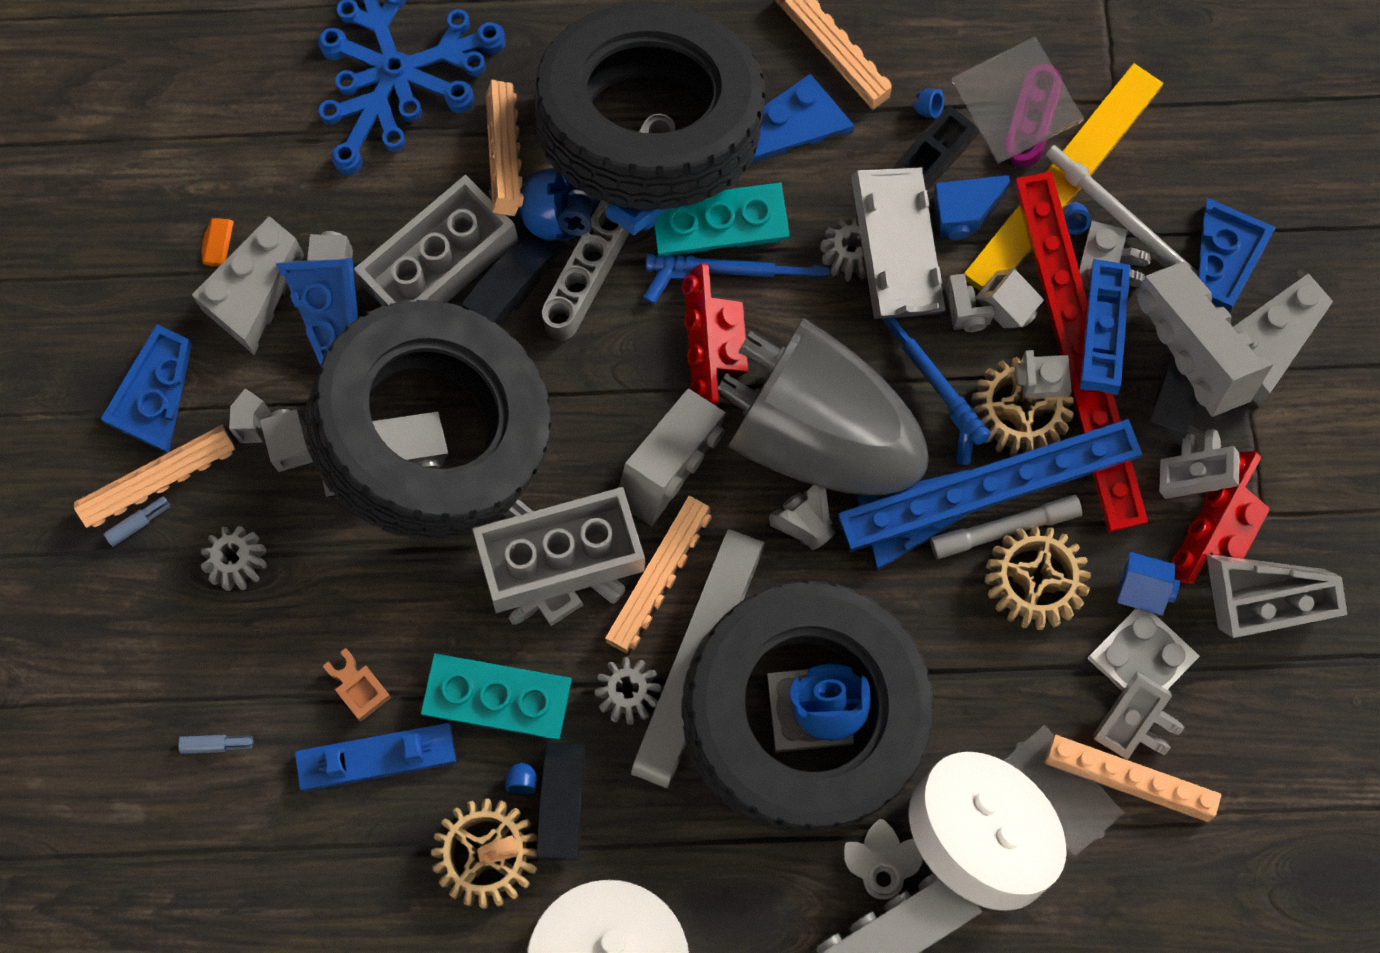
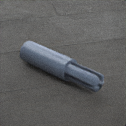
[103,497,170,547]
[179,735,253,754]

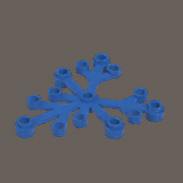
[318,0,506,175]

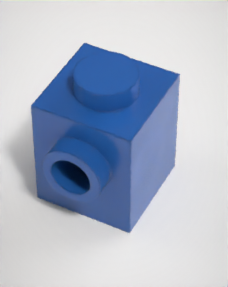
[1117,552,1180,616]

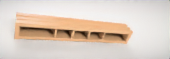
[775,0,891,110]
[486,80,524,216]
[74,424,235,528]
[606,496,712,654]
[1044,735,1221,822]

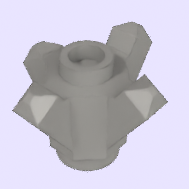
[769,484,836,551]

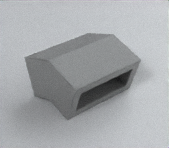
[229,388,271,443]

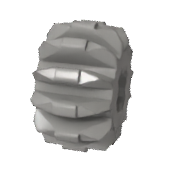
[820,217,867,282]
[201,526,267,591]
[595,657,661,725]

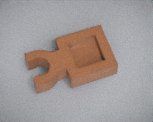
[323,648,392,722]

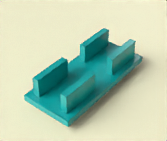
[654,183,790,256]
[421,653,572,740]

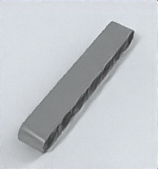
[542,114,675,341]
[631,529,765,789]

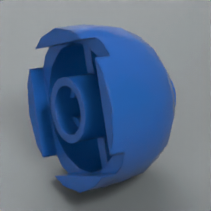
[516,168,575,241]
[790,664,871,741]

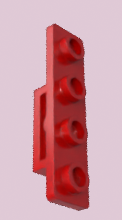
[682,263,748,405]
[1171,451,1270,584]

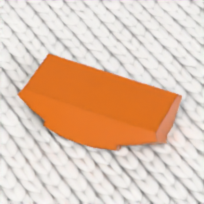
[201,218,234,267]

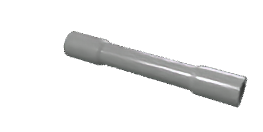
[930,495,1082,559]

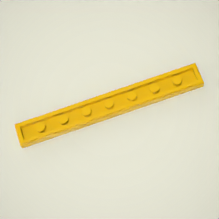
[964,63,1163,291]

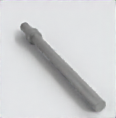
[1045,145,1197,275]

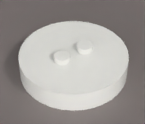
[909,752,1066,910]
[528,880,689,953]

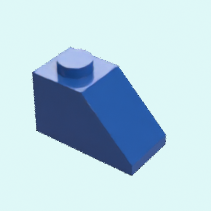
[933,175,1010,240]

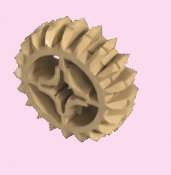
[971,357,1074,457]
[985,526,1091,630]
[431,799,538,908]

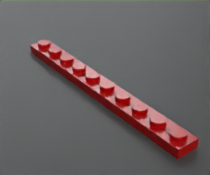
[1014,171,1148,533]

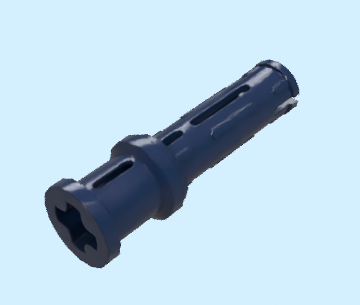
[558,187,598,236]

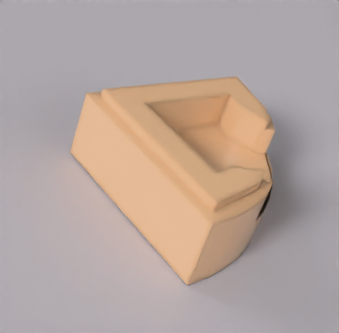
[477,836,519,866]

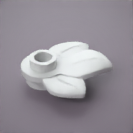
[844,819,923,900]

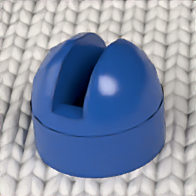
[913,88,944,118]
[1062,202,1091,235]
[505,763,537,795]

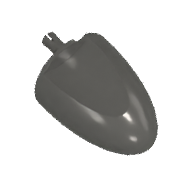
[718,318,929,496]

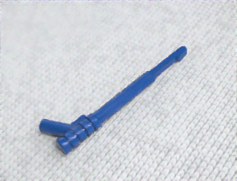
[643,253,830,305]
[882,318,991,465]

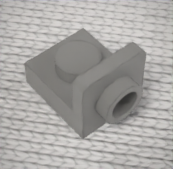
[946,274,994,332]
[1015,350,1072,398]

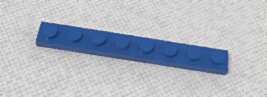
[838,419,1142,552]

